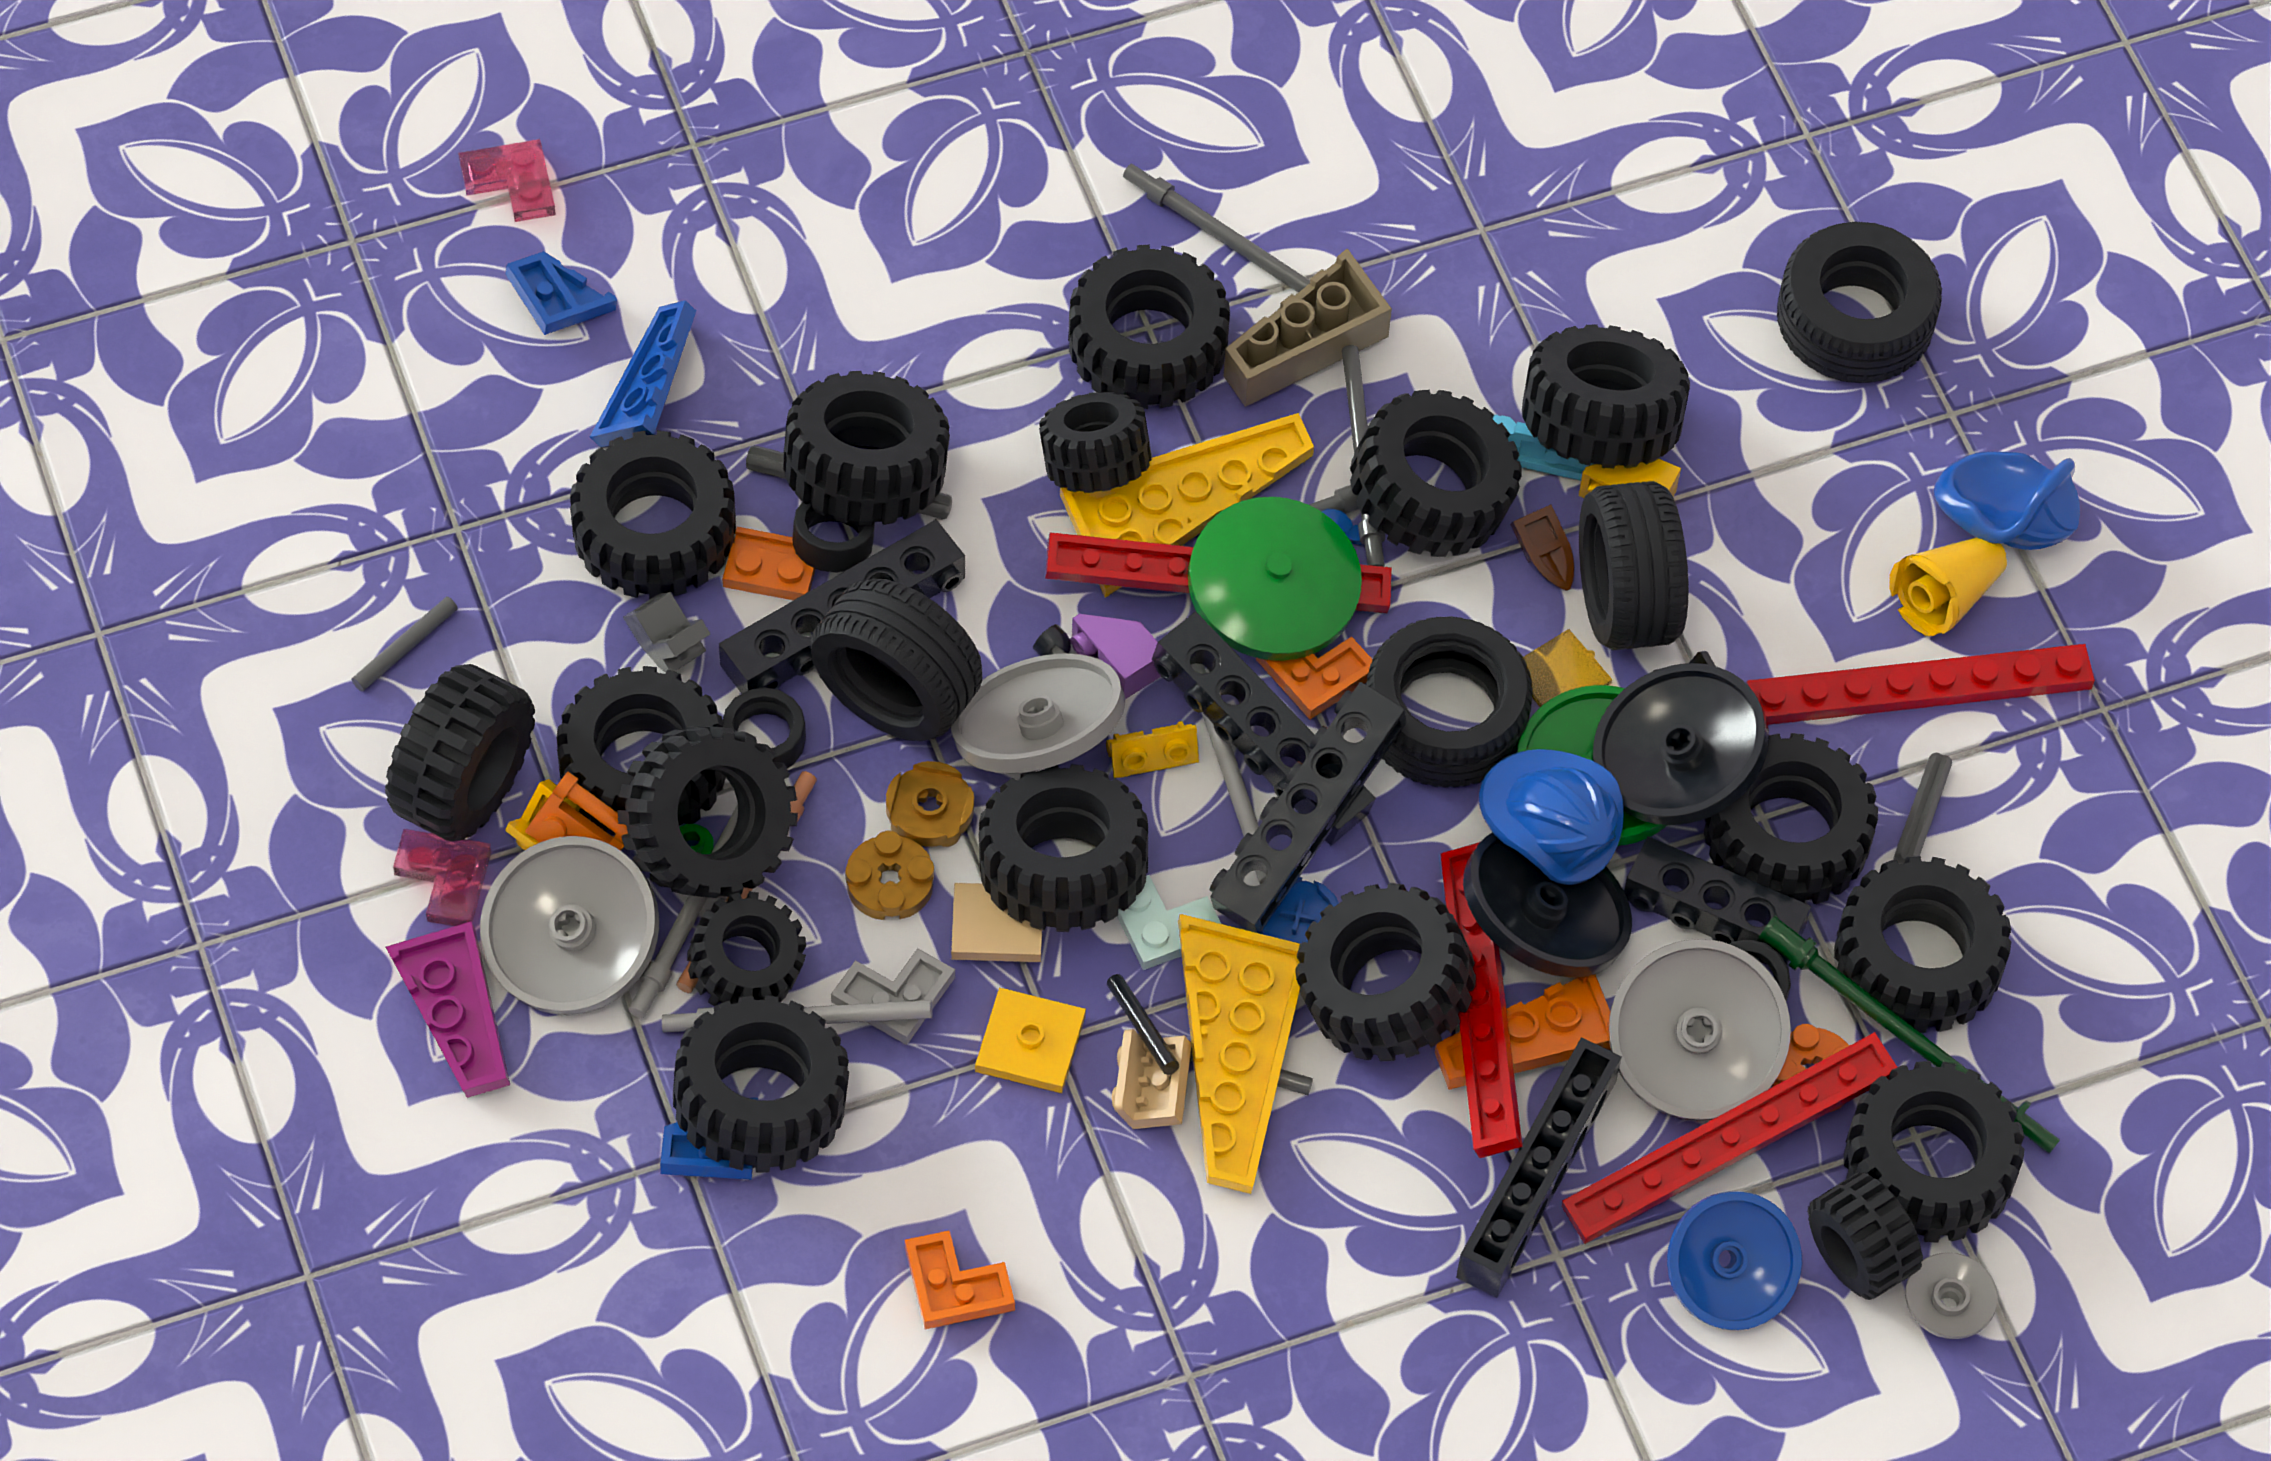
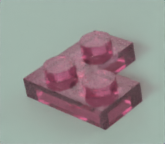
[458,139,556,222]
[393,829,491,926]

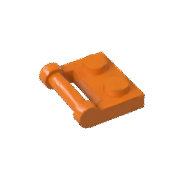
[525,771,628,851]

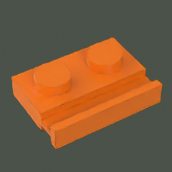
[722,527,816,600]

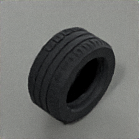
[1579,481,1689,650]
[811,578,982,742]
[1366,616,1533,788]

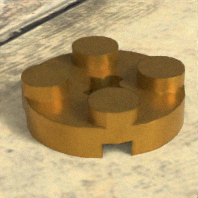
[886,761,974,847]
[845,830,934,920]

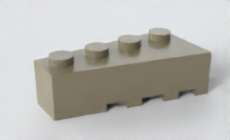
[1223,248,1392,407]

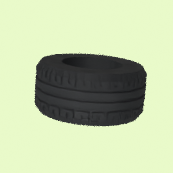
[1777,221,1942,383]

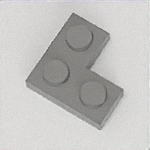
[831,948,955,1045]

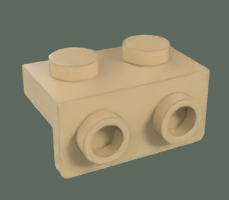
[1112,1029,1192,1129]

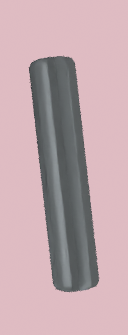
[1893,752,1953,864]

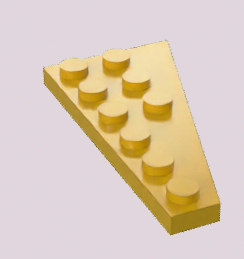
[1060,413,1314,598]
[1178,914,1300,1194]

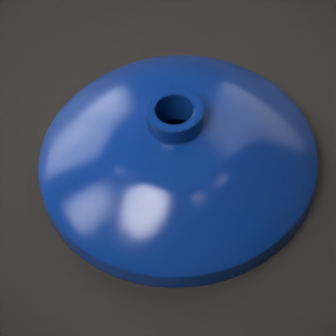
[1667,1191,1802,1330]

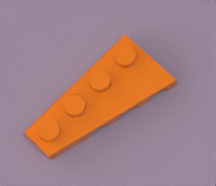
[1435,974,1611,1090]

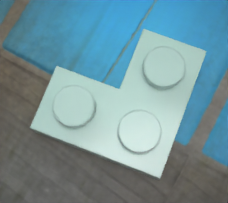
[1117,875,1221,970]

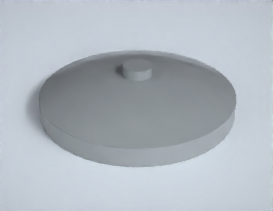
[951,653,1125,773]
[480,836,659,1015]
[1608,939,1791,1121]

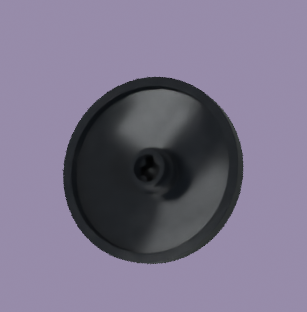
[1593,663,1769,825]
[1463,832,1632,978]

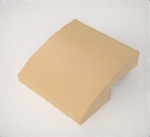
[951,883,1042,962]

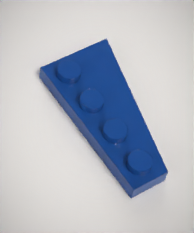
[590,300,697,447]

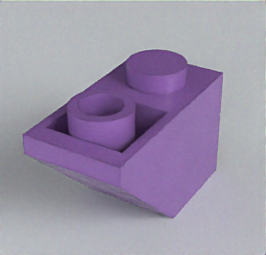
[1070,614,1161,699]

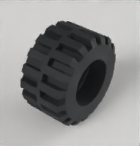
[1039,392,1152,493]
[687,891,806,1006]
[1807,1172,1923,1300]

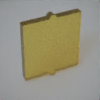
[1523,629,1612,707]

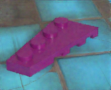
[385,922,510,1098]

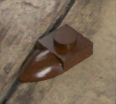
[1510,504,1574,591]

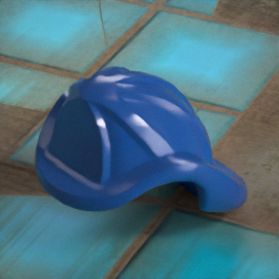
[1934,451,2080,550]
[1479,749,1624,884]

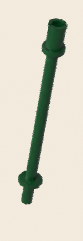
[1758,915,2060,1154]

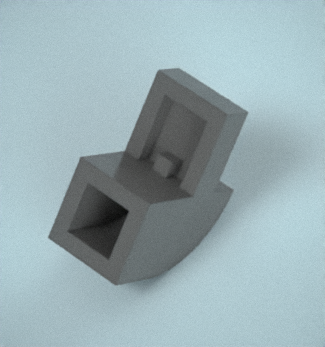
[623,592,710,672]

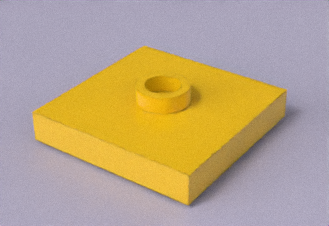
[975,987,1086,1093]

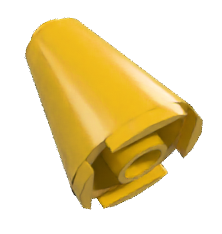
[1889,537,2007,636]

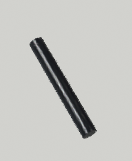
[1107,974,1179,1075]

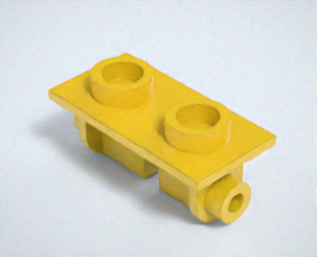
[1106,721,1199,778]

